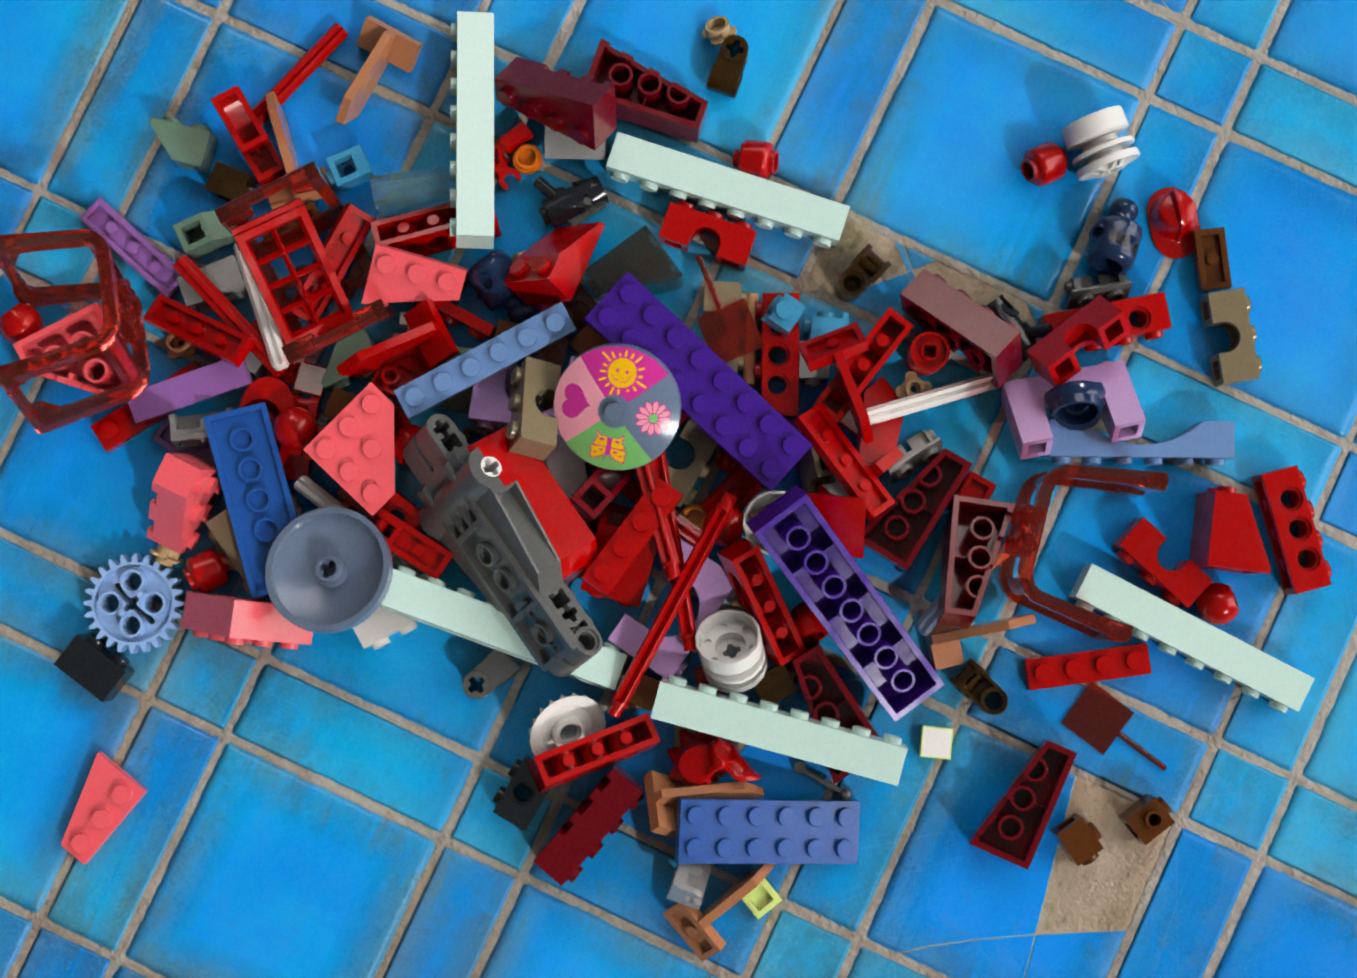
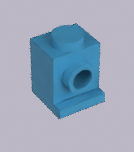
[325,144,376,192]
[761,293,807,338]
[803,312,849,340]

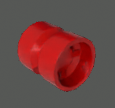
[904,331,950,377]

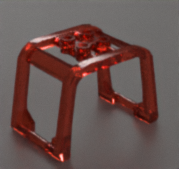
[214,161,398,364]
[0,229,151,434]
[998,465,1169,642]

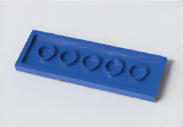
[203,402,297,600]
[675,798,860,864]

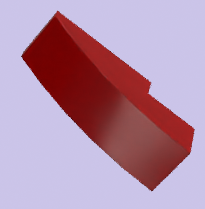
[210,85,287,188]

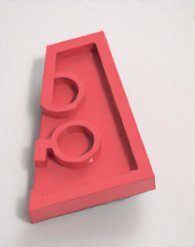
[361,243,468,304]
[60,751,148,865]

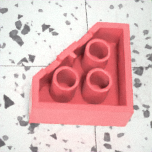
[13,302,147,402]
[303,382,395,516]
[146,453,223,554]
[181,591,313,650]

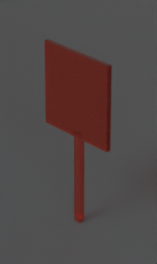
[696,254,765,363]
[1061,682,1167,770]

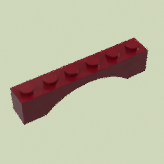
[568,413,687,524]

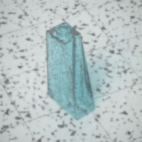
[369,167,495,219]

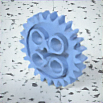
[83,553,186,654]

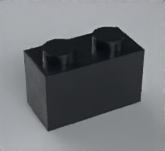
[54,633,135,702]

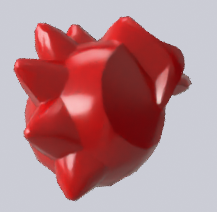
[667,729,761,787]

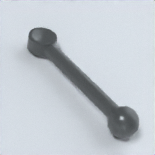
[794,761,851,800]

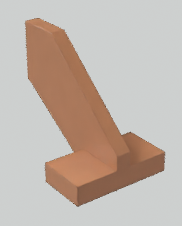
[335,15,423,125]
[265,91,332,210]
[918,608,1036,670]
[643,770,764,838]
[662,864,775,962]

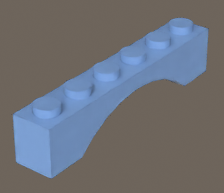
[394,302,577,420]
[1043,419,1235,466]

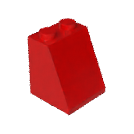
[1189,486,1271,575]
[580,502,657,607]

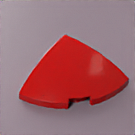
[805,492,866,558]

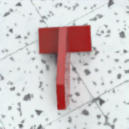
[336,299,459,376]
[798,322,874,444]
[856,377,904,477]

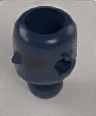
[1086,198,1142,275]
[467,250,536,324]

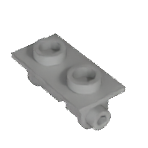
[887,429,943,483]

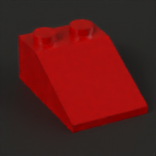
[504,222,605,305]

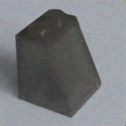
[585,225,683,301]

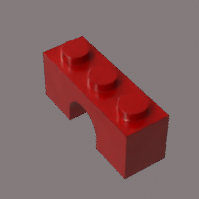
[658,201,757,271]
[1026,295,1130,387]
[1112,517,1213,608]

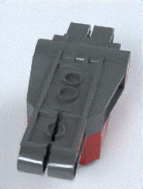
[403,414,603,677]

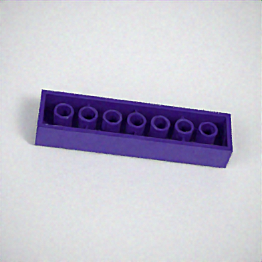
[582,272,813,491]
[746,485,945,722]

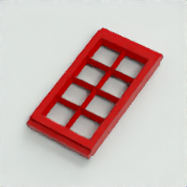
[230,197,357,354]

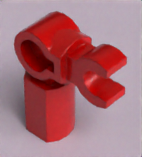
[494,120,534,192]

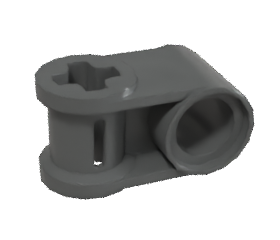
[462,650,522,699]

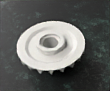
[528,693,606,756]

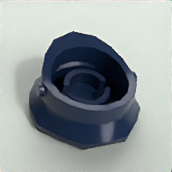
[1044,380,1106,431]

